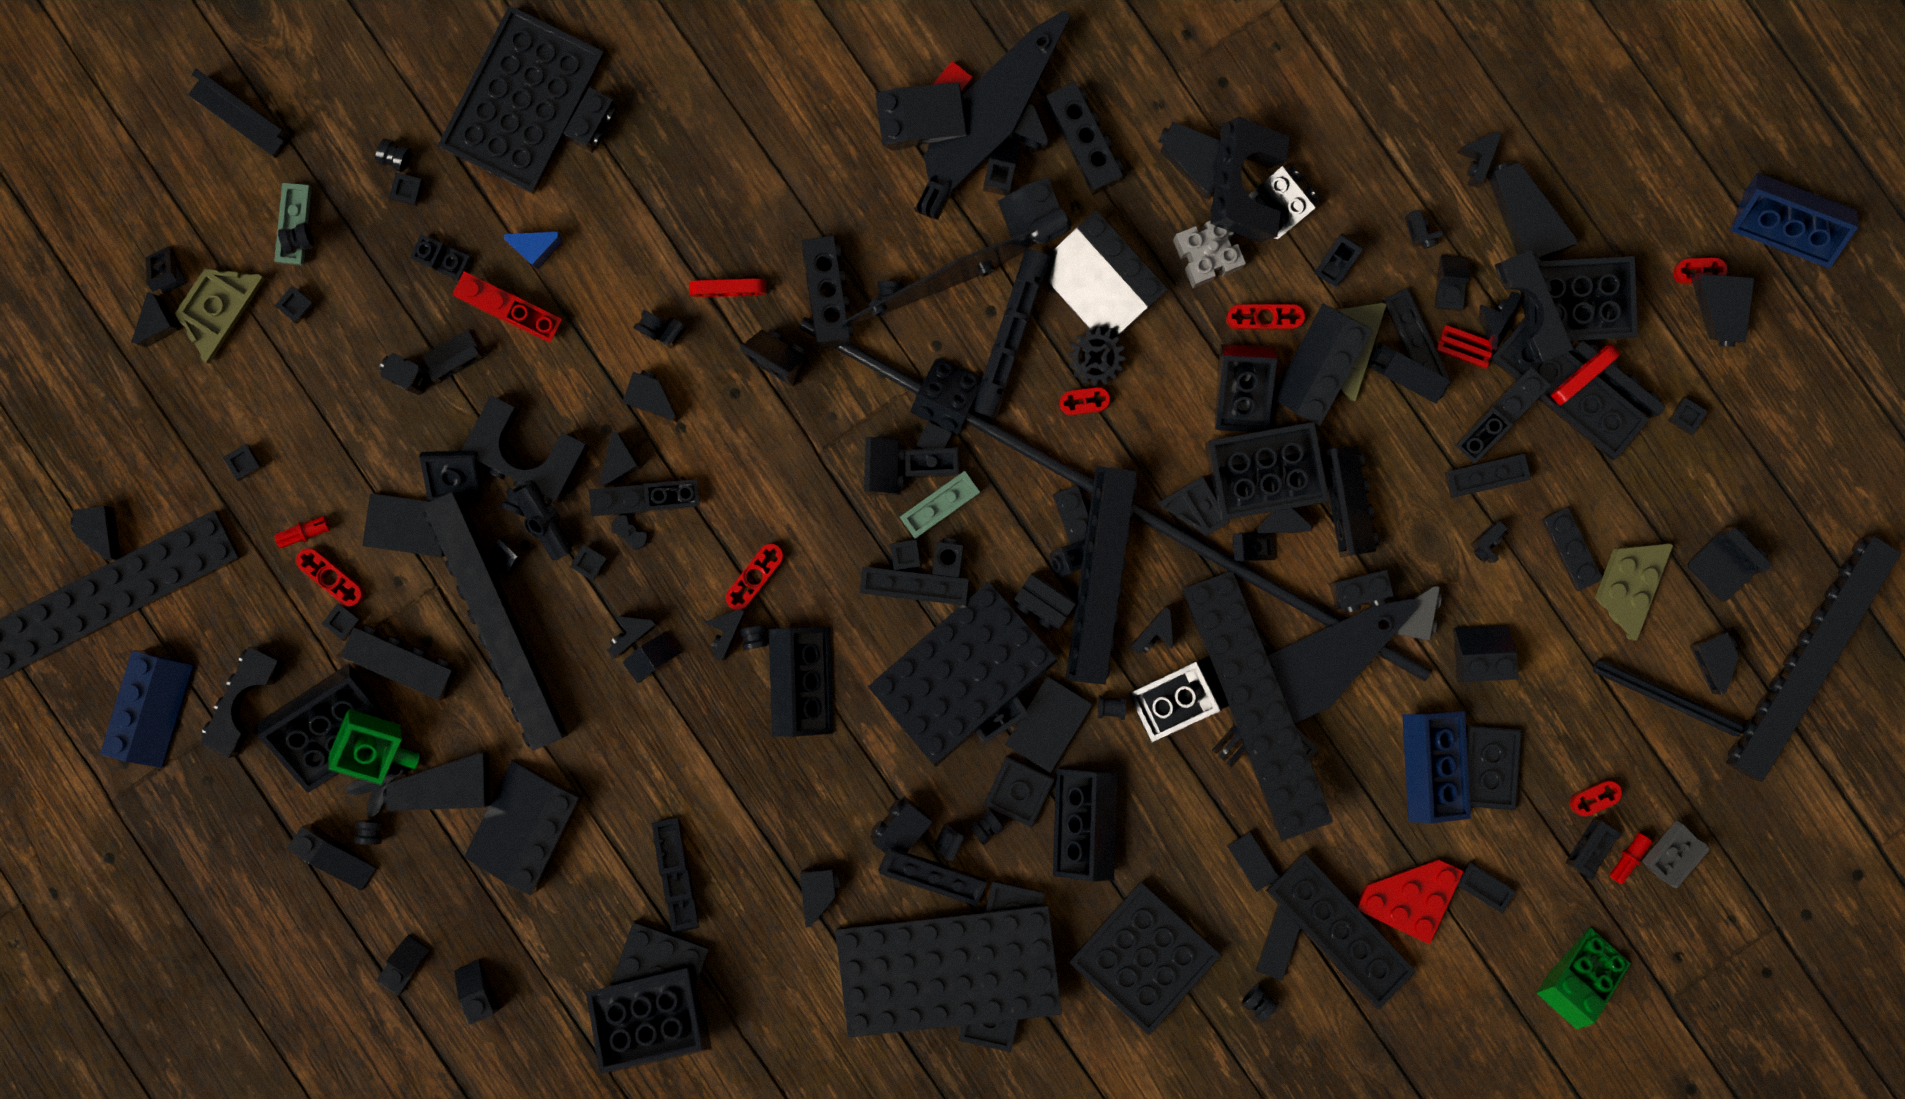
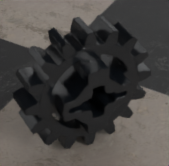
[1068,328,1126,386]

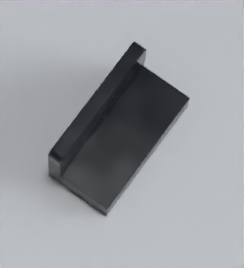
[423,331,484,384]

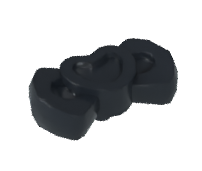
[611,514,648,550]

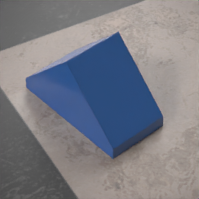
[504,232,563,269]

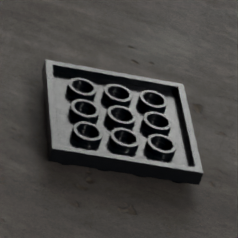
[1069,882,1221,1035]

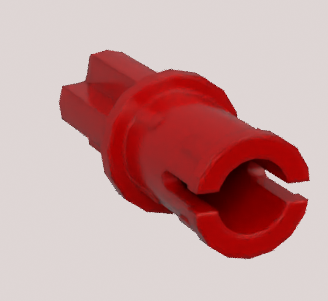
[275,515,331,548]
[1610,833,1653,884]

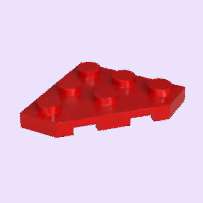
[1356,859,1464,944]

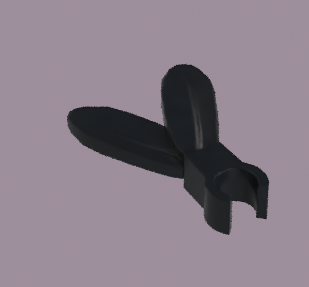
[346,762,406,818]

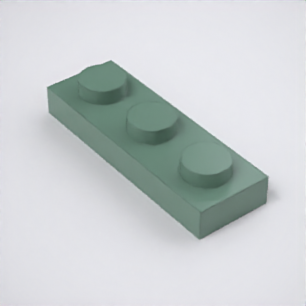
[274,183,312,266]
[900,471,980,539]

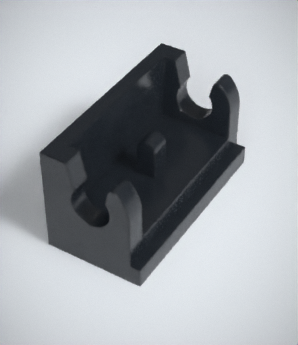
[1565,818,1622,880]

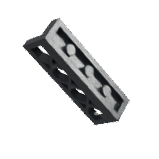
[188,68,291,159]

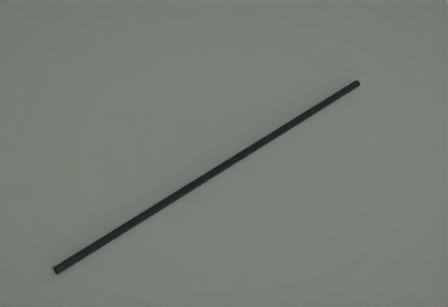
[799,317,1431,681]

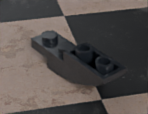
[1455,367,1551,464]
[588,479,700,517]

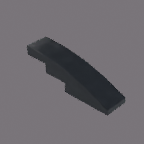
[652,817,700,933]

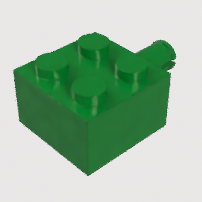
[329,709,420,785]

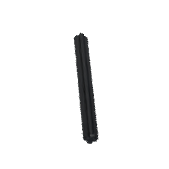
[1593,659,1744,737]

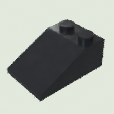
[875,82,967,151]
[740,329,809,387]
[1215,344,1277,432]
[1129,657,1228,742]

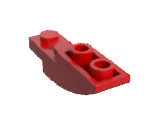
[452,271,562,343]

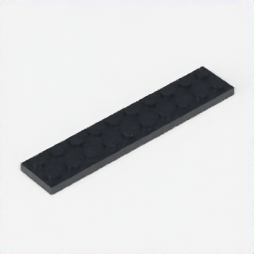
[0,510,241,679]
[1182,571,1334,842]

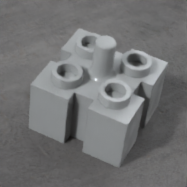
[1173,221,1246,288]

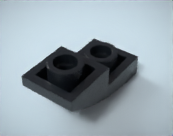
[410,234,474,281]

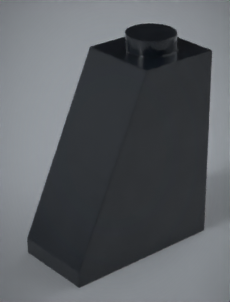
[1158,121,1221,200]
[1691,273,1754,347]
[1367,343,1450,404]

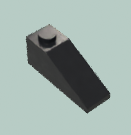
[287,823,377,890]

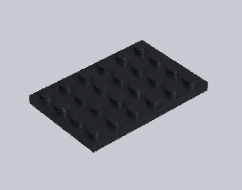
[437,5,605,195]
[868,582,1058,767]

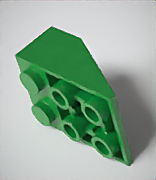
[1536,927,1631,1030]

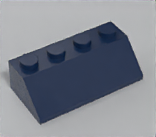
[1731,173,1858,269]
[100,650,195,768]
[1402,711,1471,824]

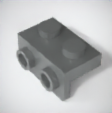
[1642,821,1710,889]

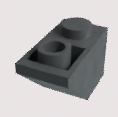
[1395,586,1442,640]

